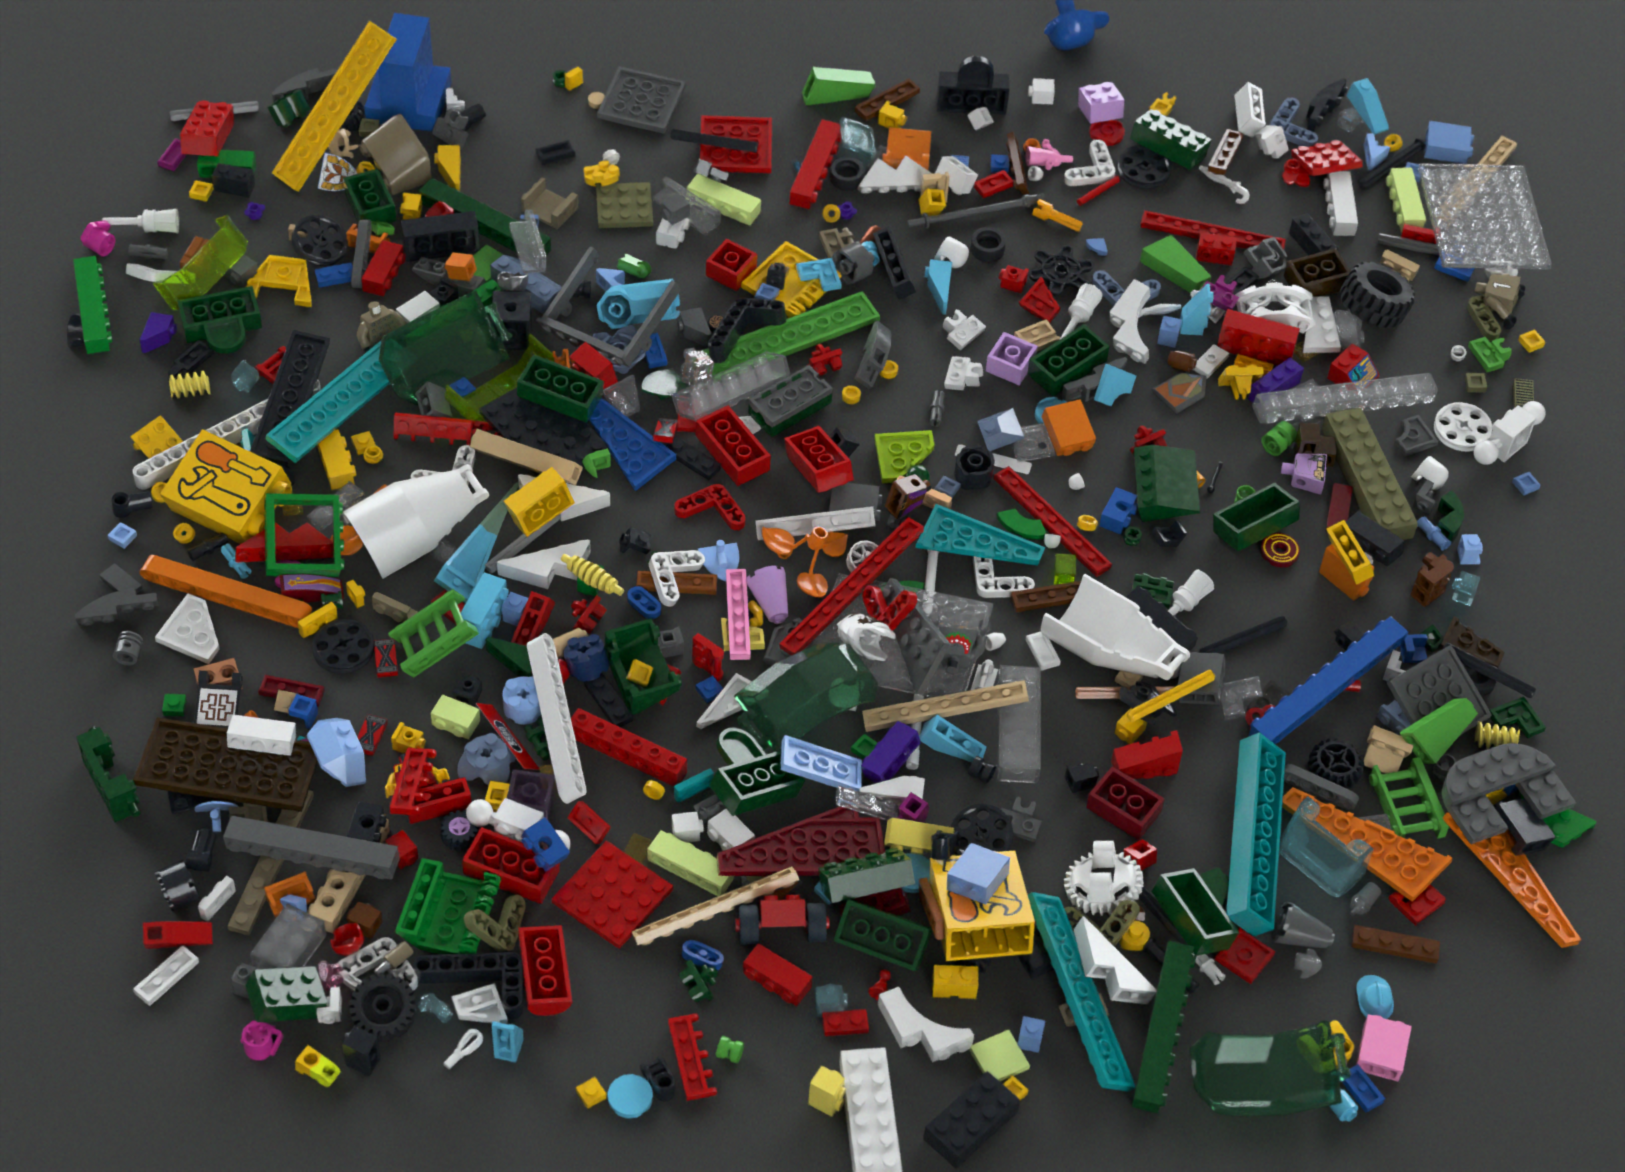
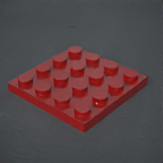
[700,115,772,173]
[552,840,673,949]

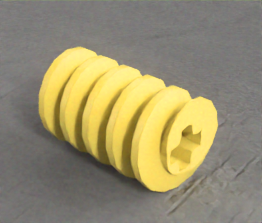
[169,371,211,398]
[1474,722,1520,749]

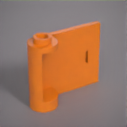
[882,127,931,170]

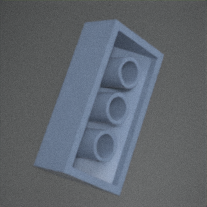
[490,255,562,315]

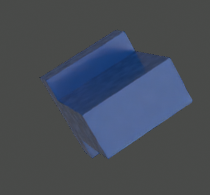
[364,13,451,132]

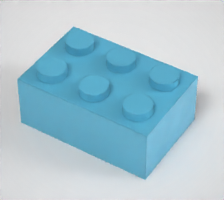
[461,572,509,649]

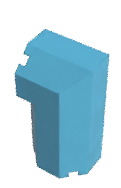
[597,279,680,329]

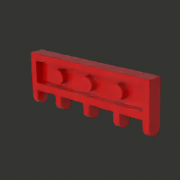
[394,413,472,446]
[390,748,437,815]
[668,1014,717,1101]

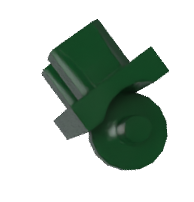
[679,960,718,1003]

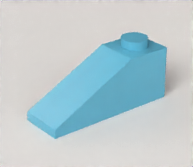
[1347,78,1389,135]
[925,259,952,315]
[919,715,987,762]
[492,1021,523,1063]

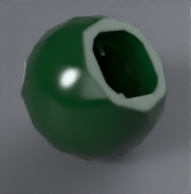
[906,465,930,481]

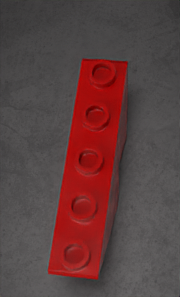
[235,522,333,563]

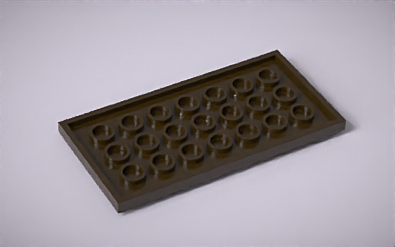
[133,717,318,812]

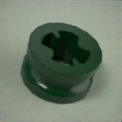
[553,70,567,87]
[1123,526,1142,546]

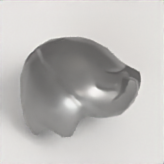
[497,272,528,292]

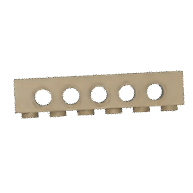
[307,819,390,934]

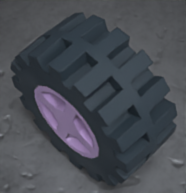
[440,810,479,851]

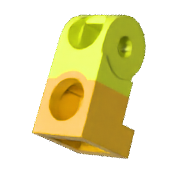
[295,1045,341,1087]

